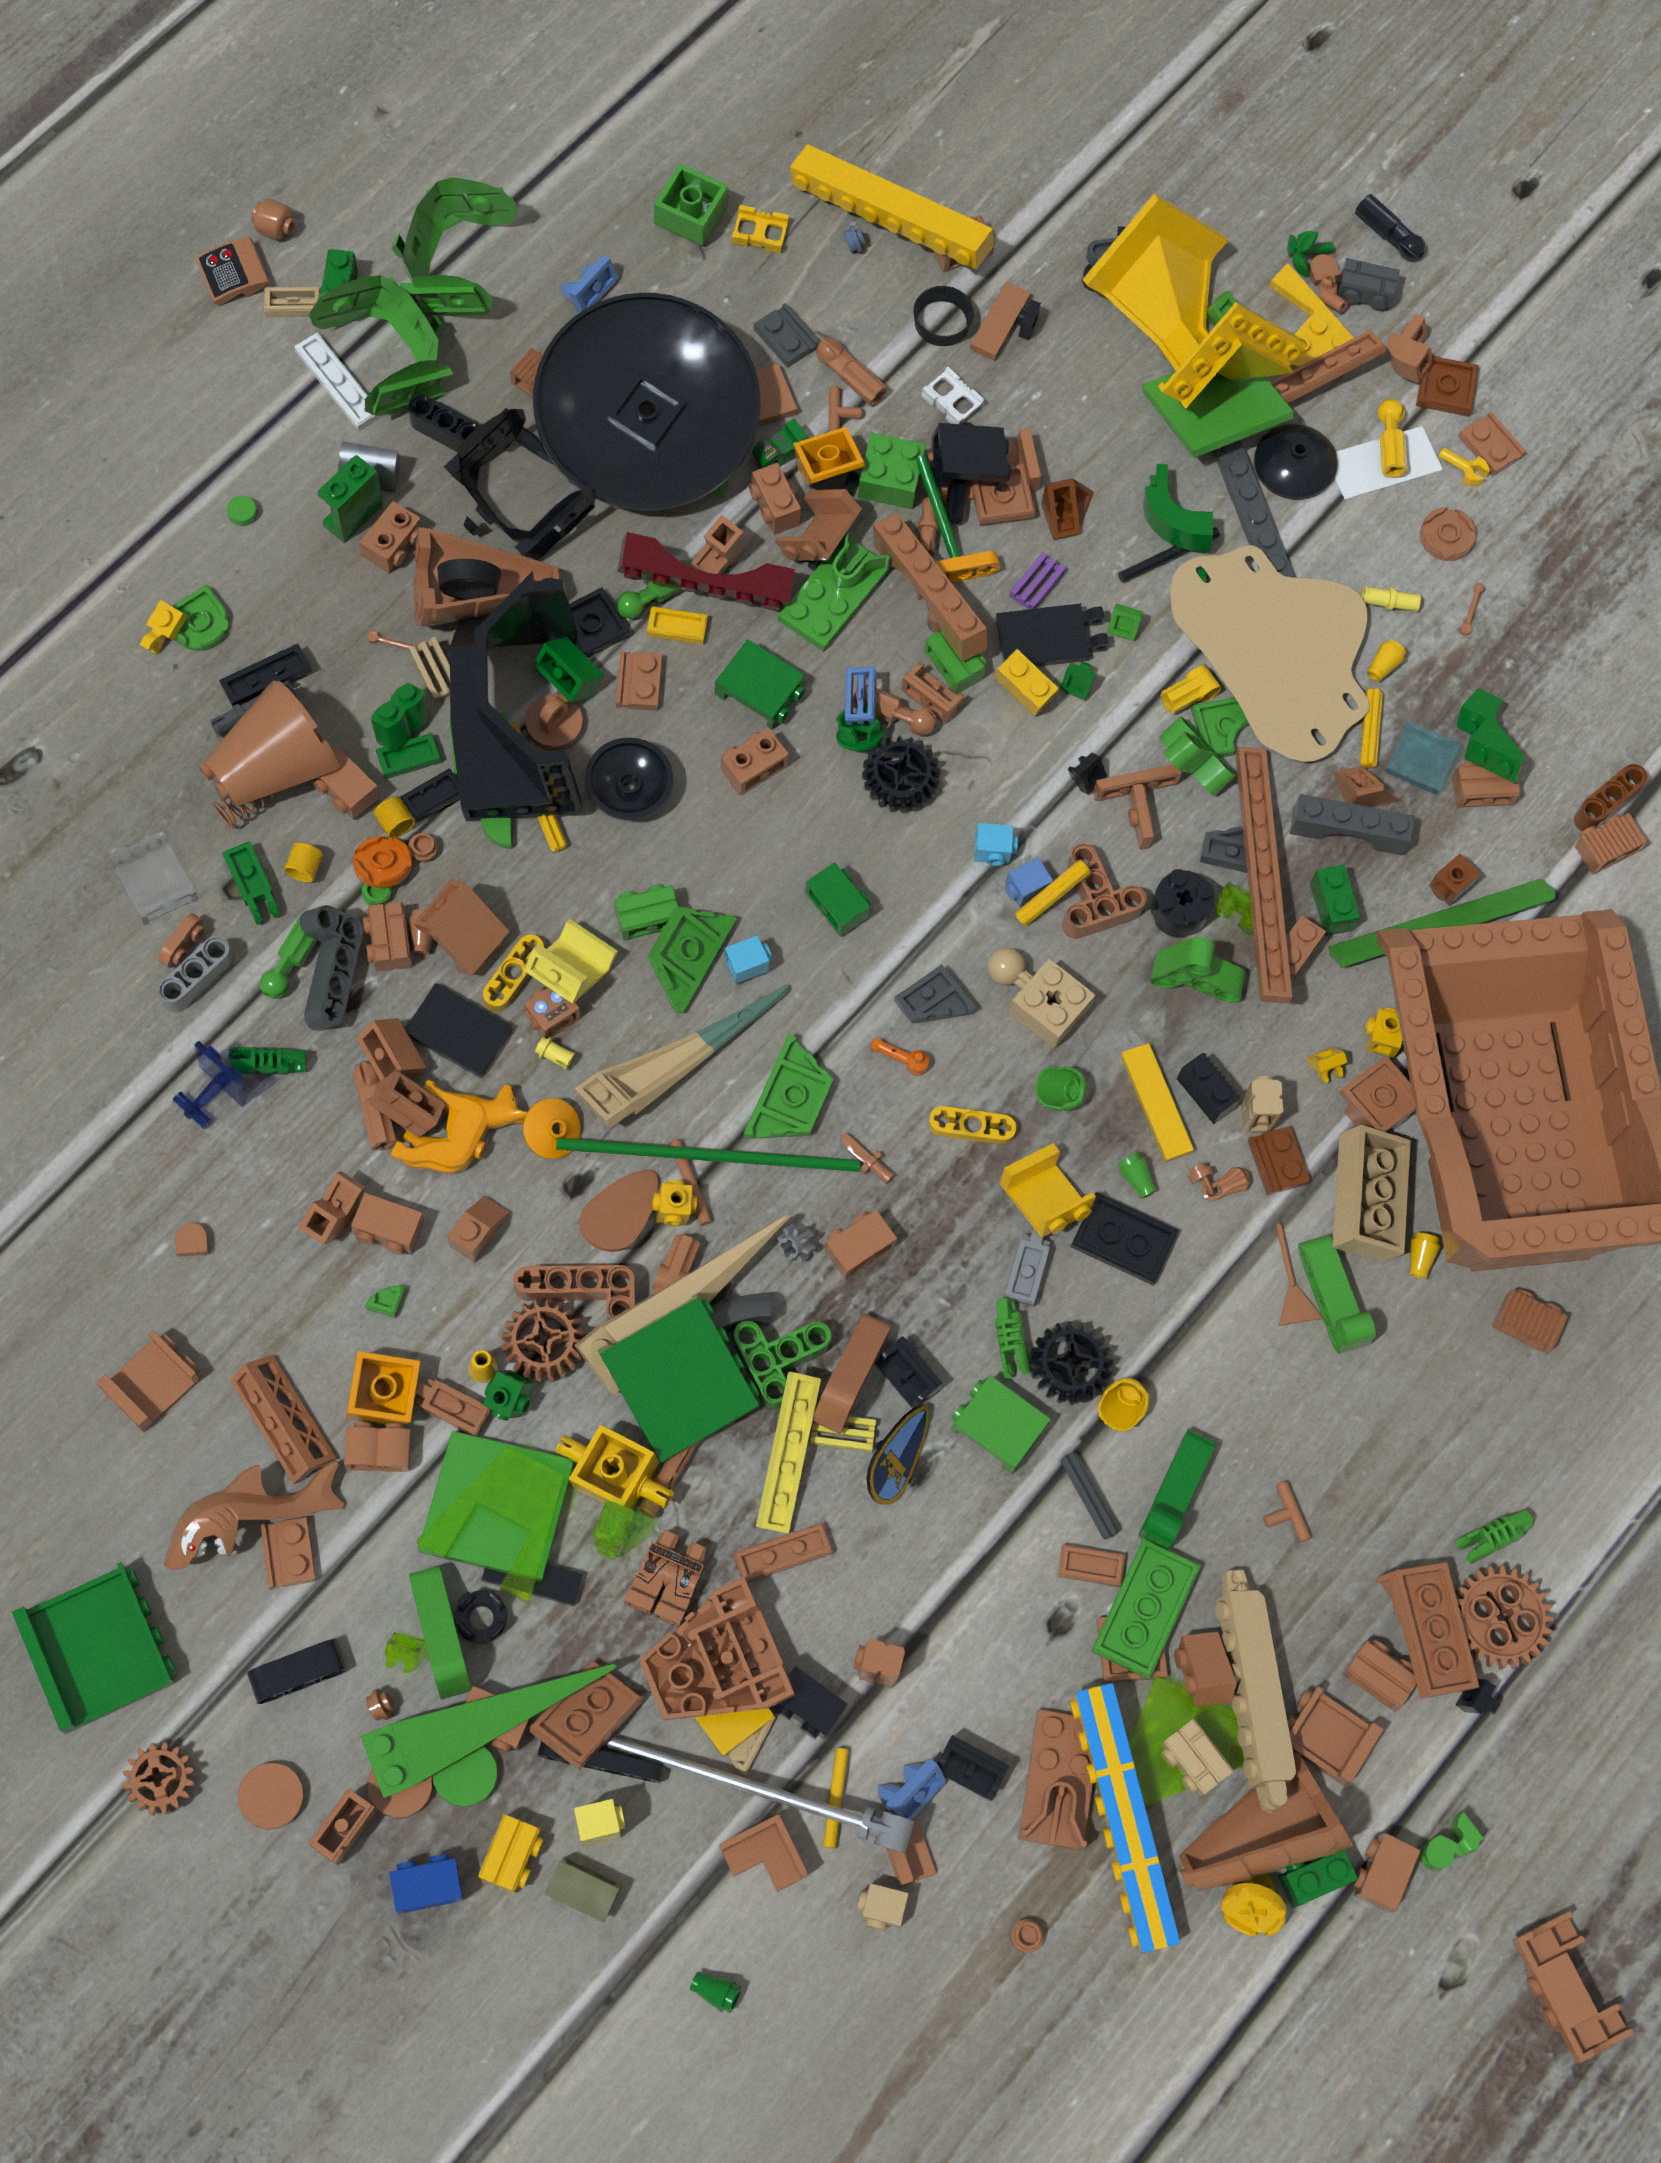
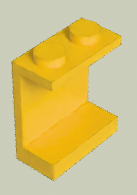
[999,1143,1096,1238]

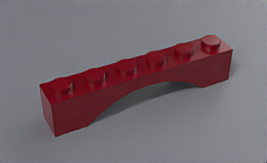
[617,532,795,611]

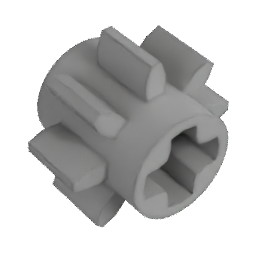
[777,1224,816,1263]

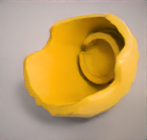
[1098,1378,1149,1432]

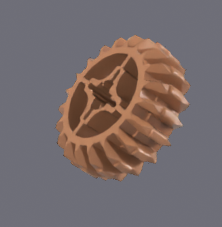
[501,1299,585,1383]

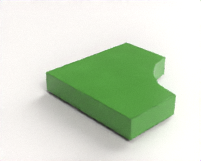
[1191,697,1250,758]

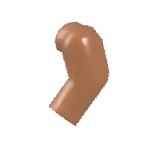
[1319,274,1348,313]

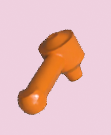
[870,1038,929,1076]

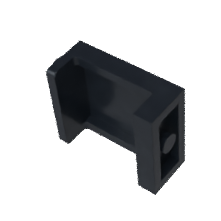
[931,423,1011,490]

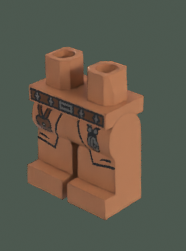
[624,1530,706,1627]

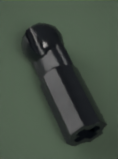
[1355,194,1426,261]

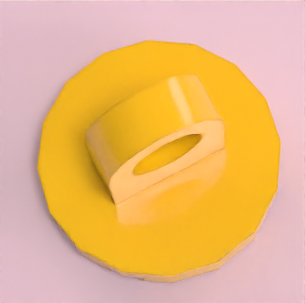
[1221,1874,1287,1936]

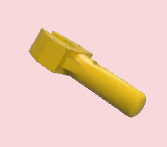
[1439,448,1490,486]

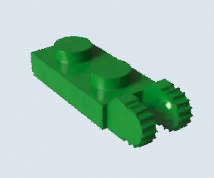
[222,841,280,925]

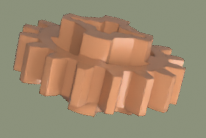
[122,1742,196,1816]

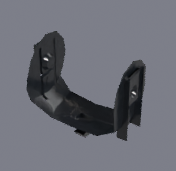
[444,408,596,561]

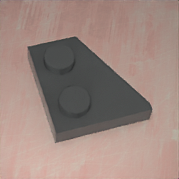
[894,964,977,1023]

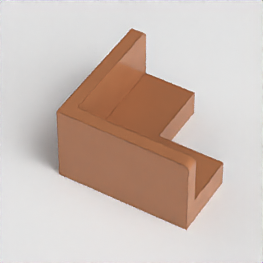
[719,1814,808,1892]

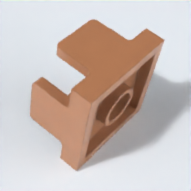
[1339,1055,1416,1133]

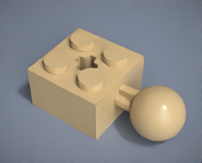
[987,947,1096,1049]

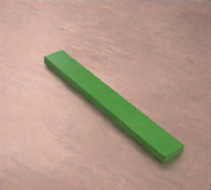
[1328,878,1555,968]

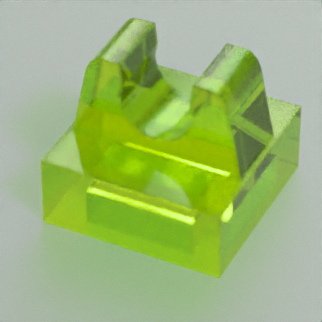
[384,1632,425,1674]

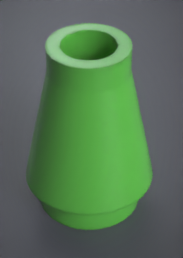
[1117,1152,1157,1199]

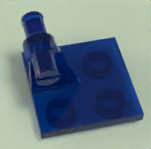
[173,1041,246,1129]

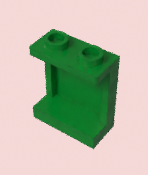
[318,455,383,543]
[714,639,806,729]

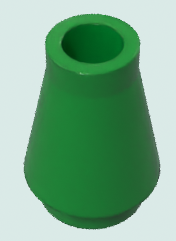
[690,1971,741,2013]

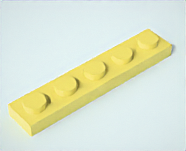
[756,1372,821,1534]

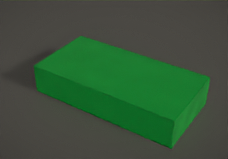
[376,733,441,779]

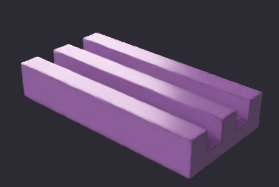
[1010,552,1066,609]

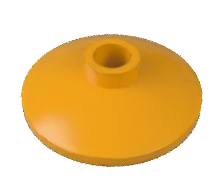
[523,1098,581,1159]

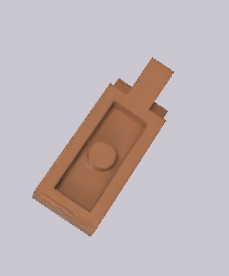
[415,1379,491,1437]

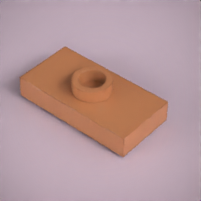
[1128,784,1154,850]

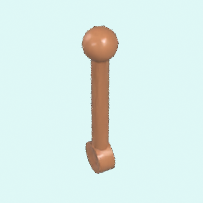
[1460,583,1484,636]
[367,631,424,656]

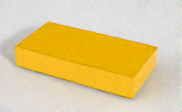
[647,606,708,645]

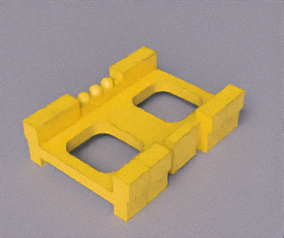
[732,205,789,254]

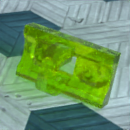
[1215,881,1253,935]

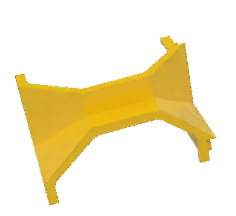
[1083,193,1308,409]

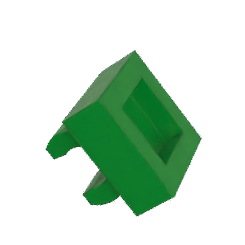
[1059,661,1097,701]

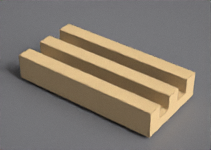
[264,287,321,317]
[409,637,450,701]

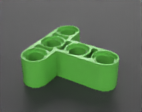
[1159,716,1236,796]
[1150,937,1246,1003]
[733,1321,831,1410]

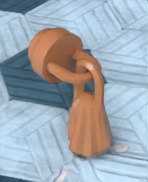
[1189,1162,1250,1201]

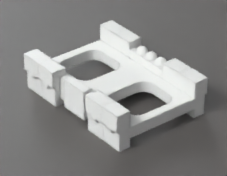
[921,367,985,424]

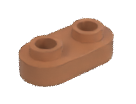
[158,913,205,968]

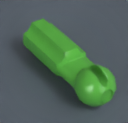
[616,559,692,619]
[260,915,317,999]

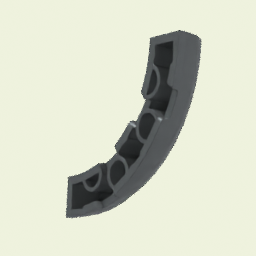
[710,1293,771,1333]

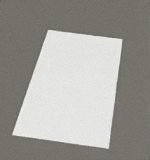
[1334,426,1443,499]

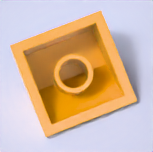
[793,426,865,486]
[345,1351,420,1424]

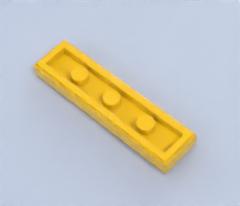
[1120,1043,1194,1162]

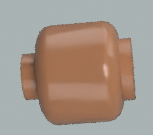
[251,199,295,240]

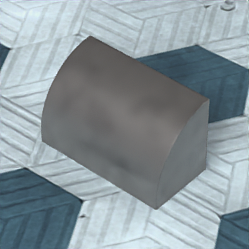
[338,441,401,493]

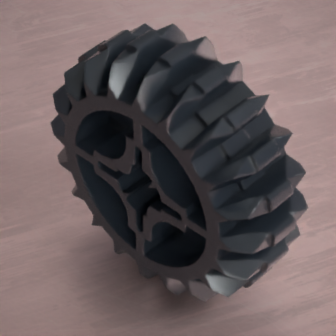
[862,736,941,814]
[1030,1321,1113,1405]

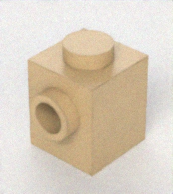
[857,1883,908,1931]

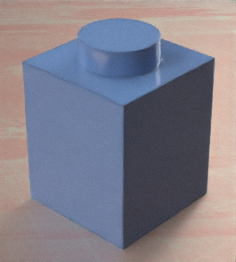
[1005,857,1053,907]

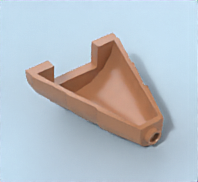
[414,527,564,626]
[1179,1752,1353,1891]

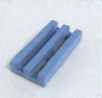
[845,667,876,725]

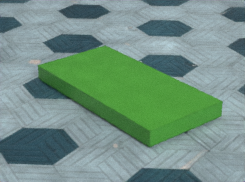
[1091,1538,1201,1680]

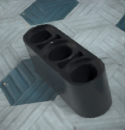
[408,395,483,452]
[247,1639,347,1704]

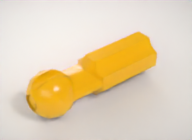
[1377,399,1408,478]

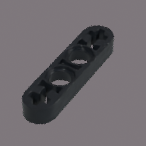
[537,1741,664,1783]

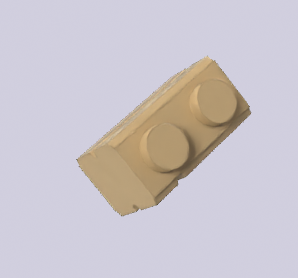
[1241,1076,1283,1133]
[1160,1718,1234,1797]

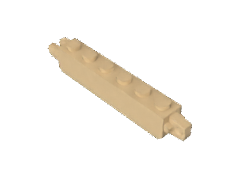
[1215,1570,1297,1813]

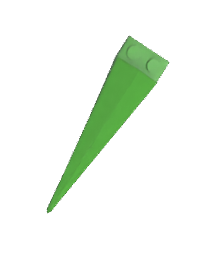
[360,1664,617,1798]

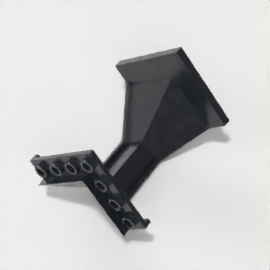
[450,571,583,821]

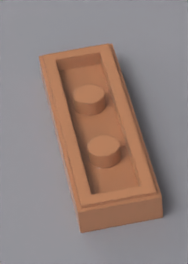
[970,281,1031,361]
[1093,764,1182,801]
[733,1522,833,1583]

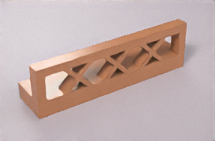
[230,1355,336,1484]

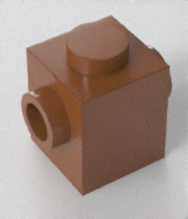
[1429,854,1480,906]

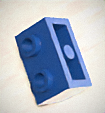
[389,1854,464,1914]

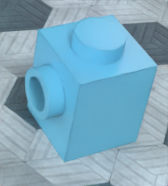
[974,823,1018,866]
[724,935,772,984]

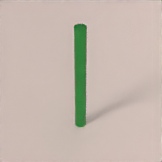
[915,455,961,558]

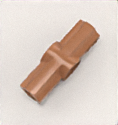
[652,1234,700,1295]

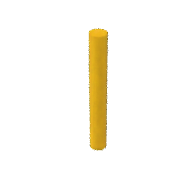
[823,1748,849,1849]

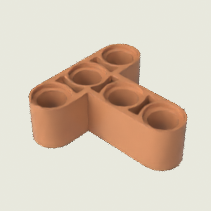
[1062,843,1147,939]

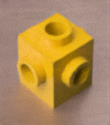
[1364,1008,1403,1058]
[652,1180,697,1226]

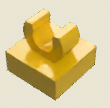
[1306,1047,1348,1083]

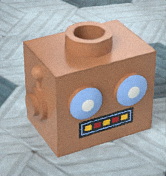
[524,987,580,1039]

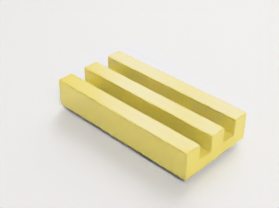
[810,1411,876,1452]

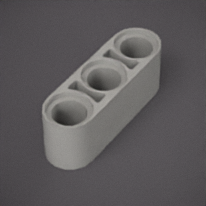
[158,936,233,1013]

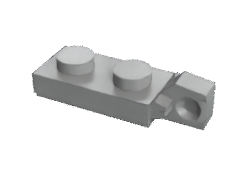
[1004,1228,1050,1307]

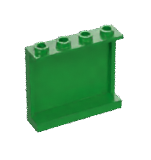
[597,1294,760,1462]
[12,1562,177,1735]

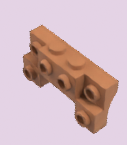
[1512,1911,1634,2063]

